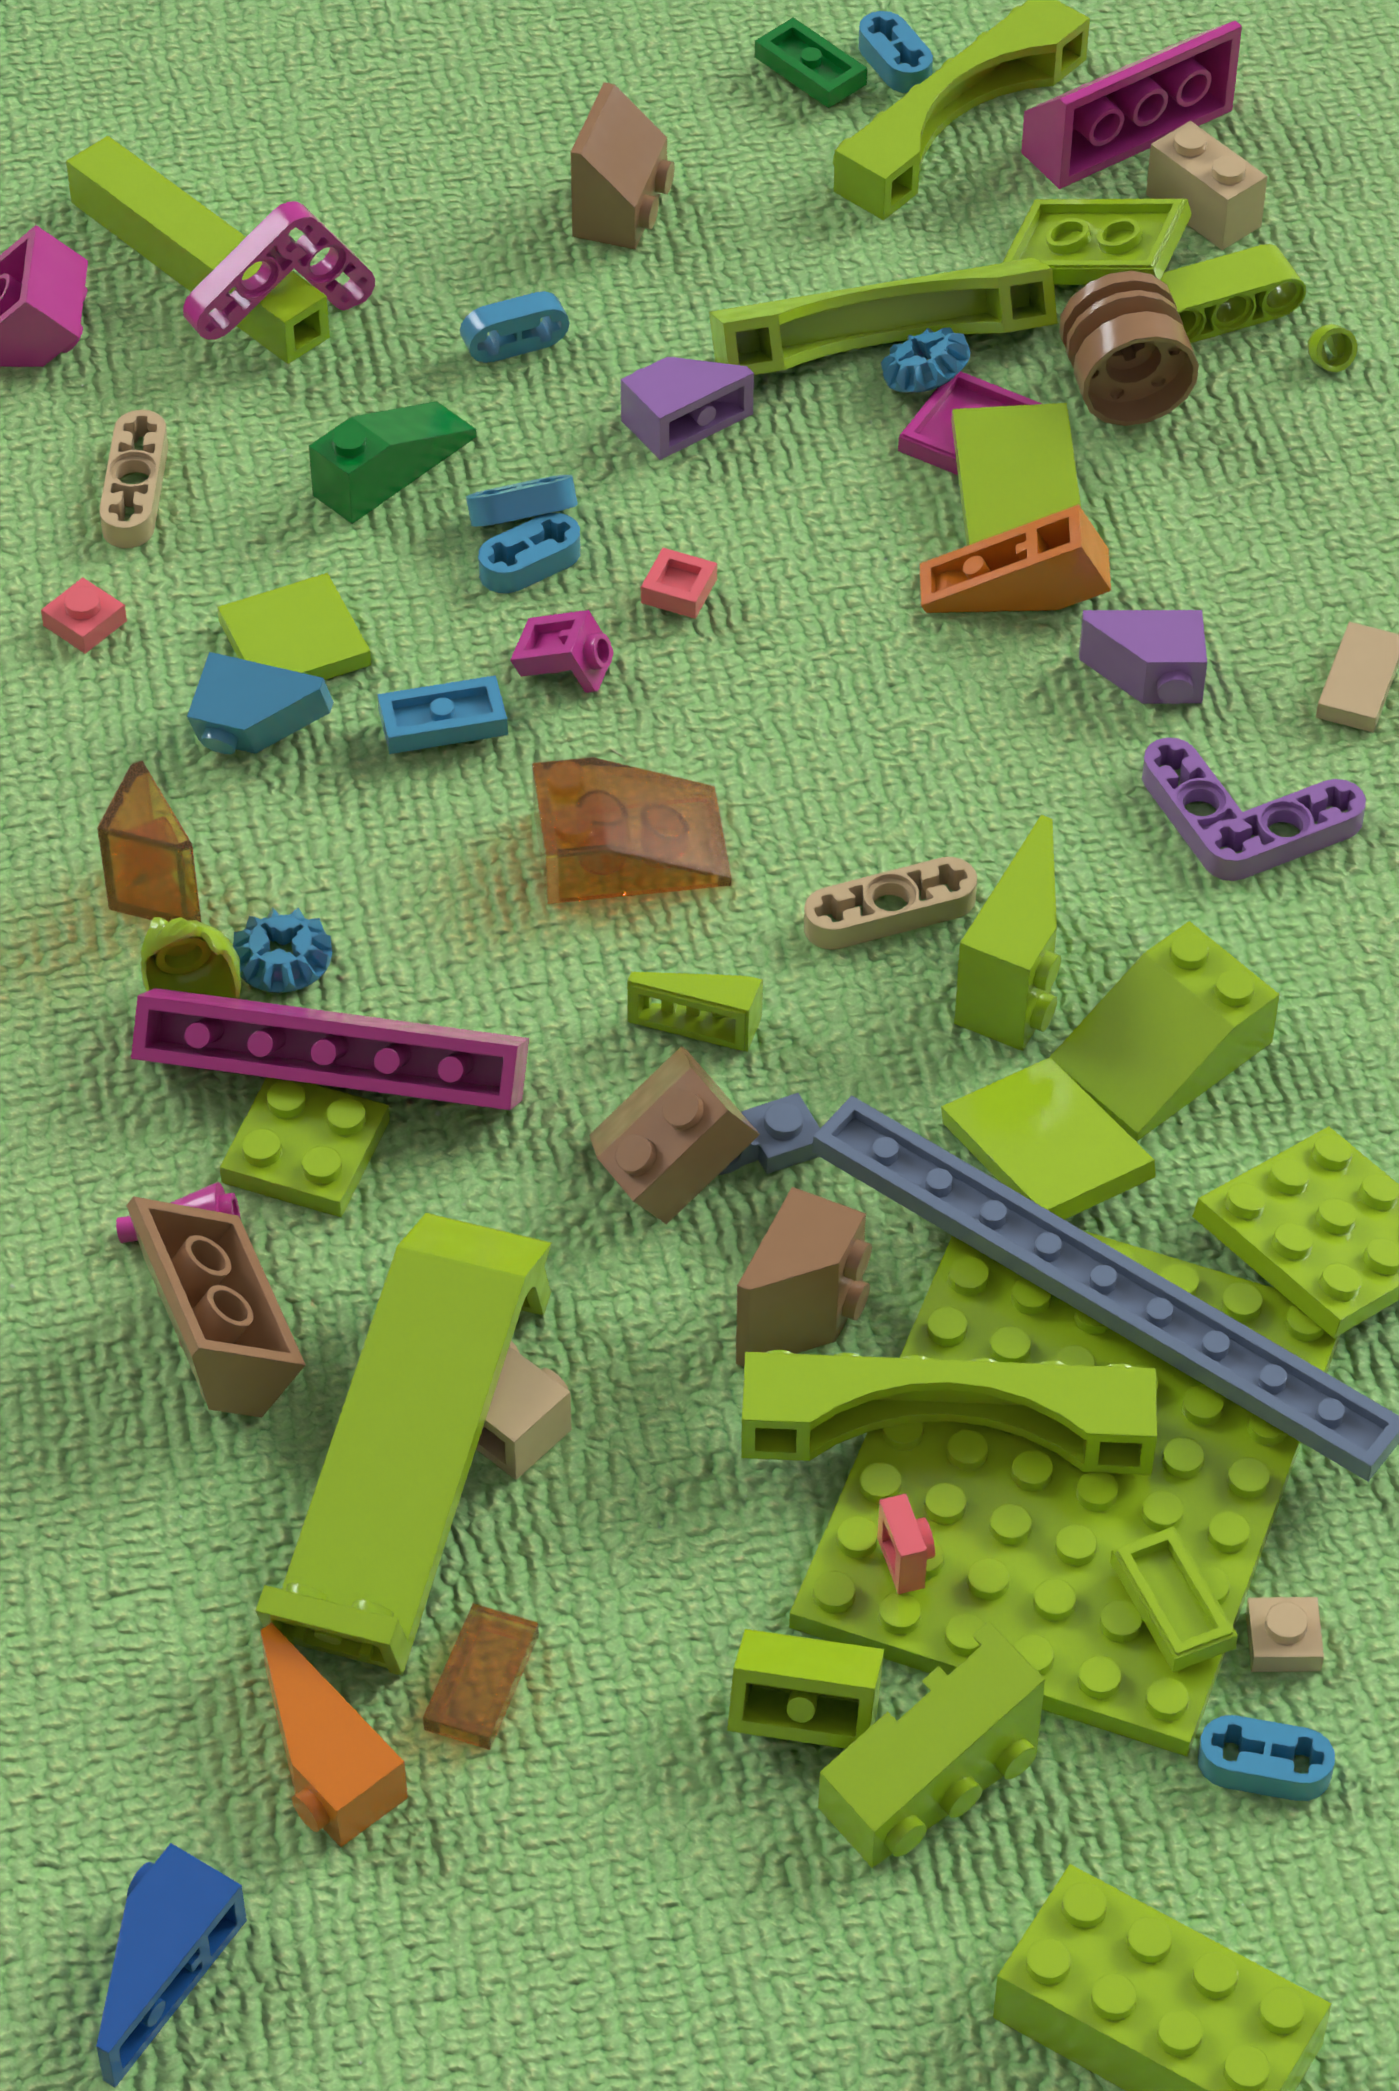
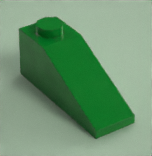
[309,401,477,524]

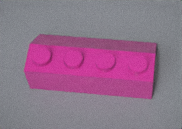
[1021,20,1242,189]

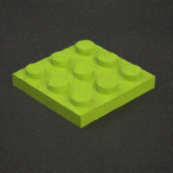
[1192,1126,1399,1338]

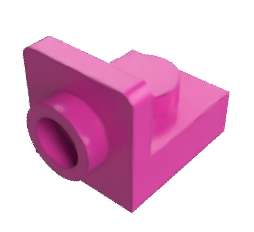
[510,610,614,693]

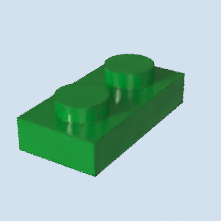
[754,17,867,109]

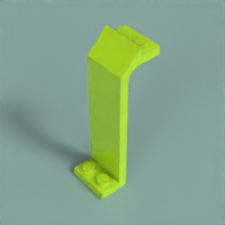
[255,1213,552,1676]

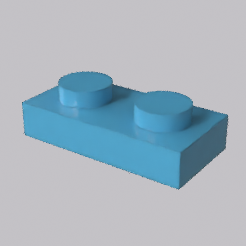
[377,675,508,754]

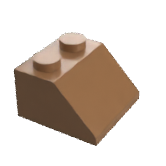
[571,82,675,249]
[589,1046,760,1225]
[736,1187,872,1367]

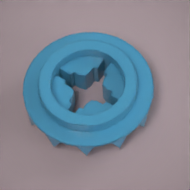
[881,327,970,392]
[233,907,332,993]

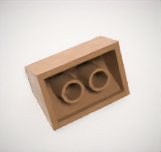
[126,1196,306,1418]

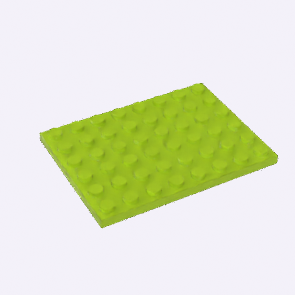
[789,1230,1340,1757]

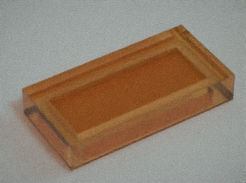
[423,1603,539,1750]

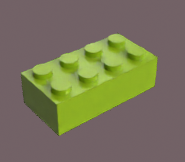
[993,1864,1332,2091]

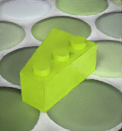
[818,1621,1045,1868]

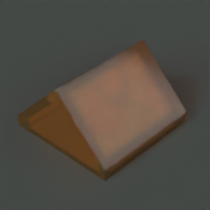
[97,761,202,923]

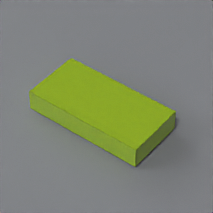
[1110,1526,1238,1672]

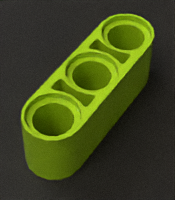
[1161,244,1307,343]

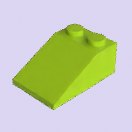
[954,815,1061,1051]
[1050,921,1280,1141]

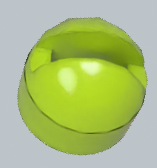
[1308,324,1358,372]

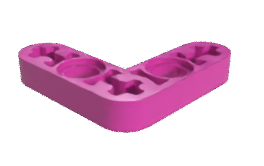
[183,201,375,340]

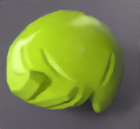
[140,917,241,999]

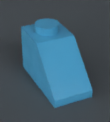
[187,652,334,754]

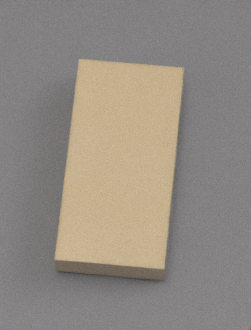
[1316,622,1399,733]

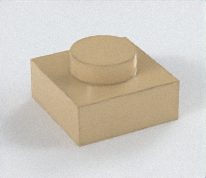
[1245,1597,1324,1672]

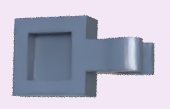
[719,1093,820,1175]

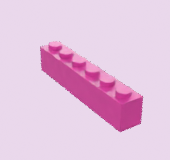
[131,988,529,1110]

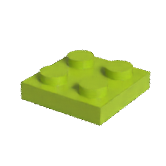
[220,1077,390,1218]

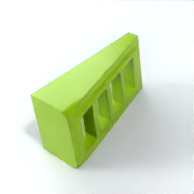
[627,971,763,1052]

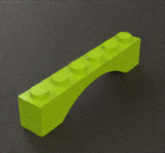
[833,0,1090,221]
[709,258,1058,375]
[741,1350,1157,1475]

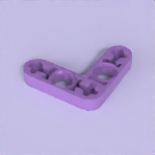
[1142,737,1366,881]

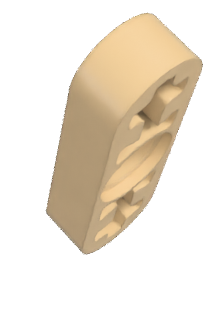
[99,410,168,548]
[804,857,977,950]

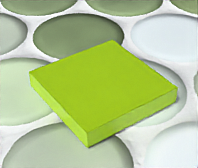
[217,573,372,680]

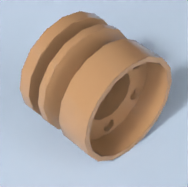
[1059,271,1199,426]

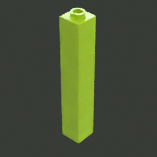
[66,136,330,364]

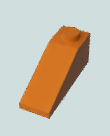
[920,504,1111,613]
[260,1622,408,1847]

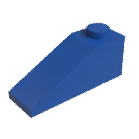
[96,1843,247,2088]

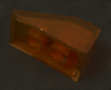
[532,757,732,904]

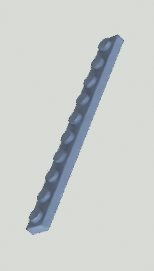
[813,1095,1399,1482]

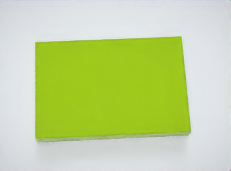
[1002,198,1192,285]
[951,403,1081,546]
[941,1057,1156,1220]

